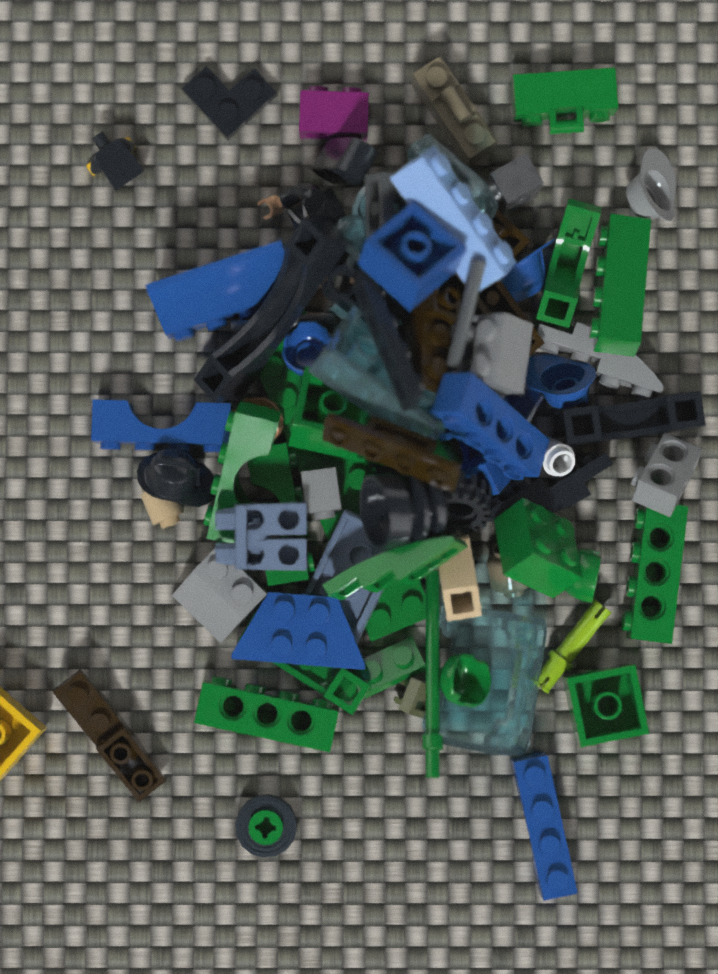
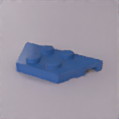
[231,592,366,670]

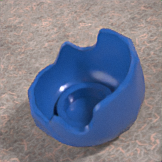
[282,321,335,376]

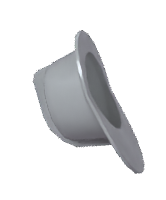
[626,148,676,221]

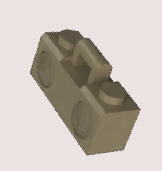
[411,56,498,168]

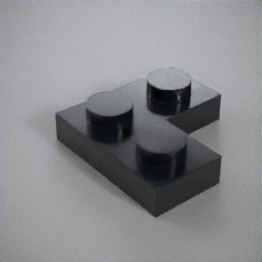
[181,66,277,141]

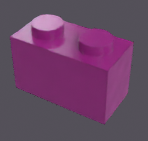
[299,86,369,141]

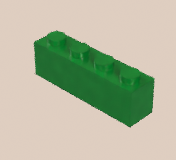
[589,214,651,357]

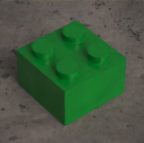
[494,498,583,598]
[562,663,650,747]

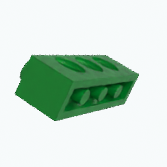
[621,505,689,644]
[194,676,339,752]

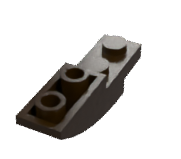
[404,272,461,394]
[53,669,166,802]

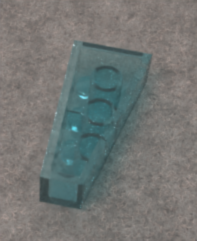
[308,305,446,440]

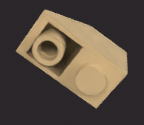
[438,535,482,621]

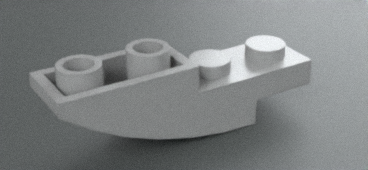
[536,322,664,399]

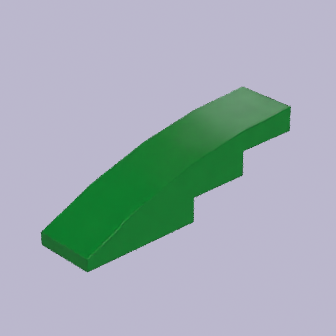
[322,536,468,600]

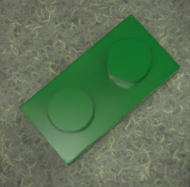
[352,636,426,699]

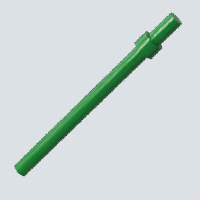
[422,570,443,779]

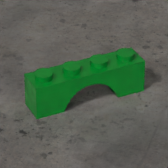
[203,401,281,543]
[247,443,315,586]

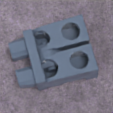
[215,501,307,571]

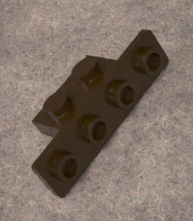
[322,413,461,492]

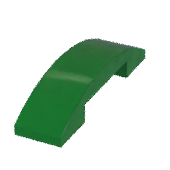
[237,612,371,715]

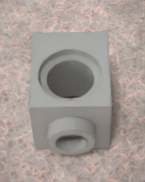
[301,467,342,520]

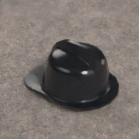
[136,447,215,507]

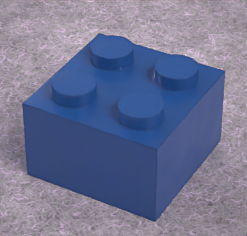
[357,201,467,311]

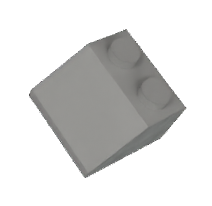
[172,548,268,643]

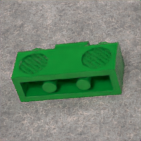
[510,68,618,135]

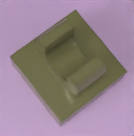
[394,677,426,719]

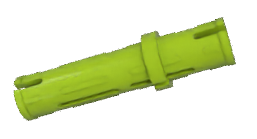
[531,599,612,694]

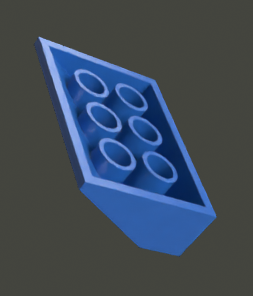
[145,240,285,342]

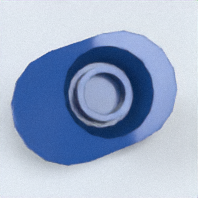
[500,238,556,303]
[525,354,596,409]

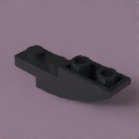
[490,452,613,523]

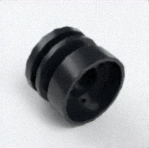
[359,472,446,550]

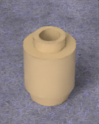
[140,486,185,529]

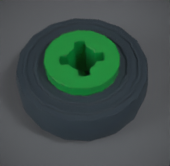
[235,794,297,858]

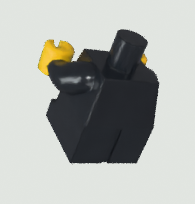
[86,131,144,191]

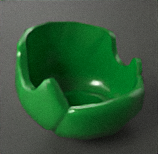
[565,548,601,603]
[439,653,492,707]

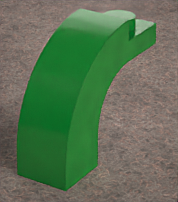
[536,198,602,328]

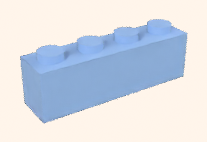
[390,145,516,291]

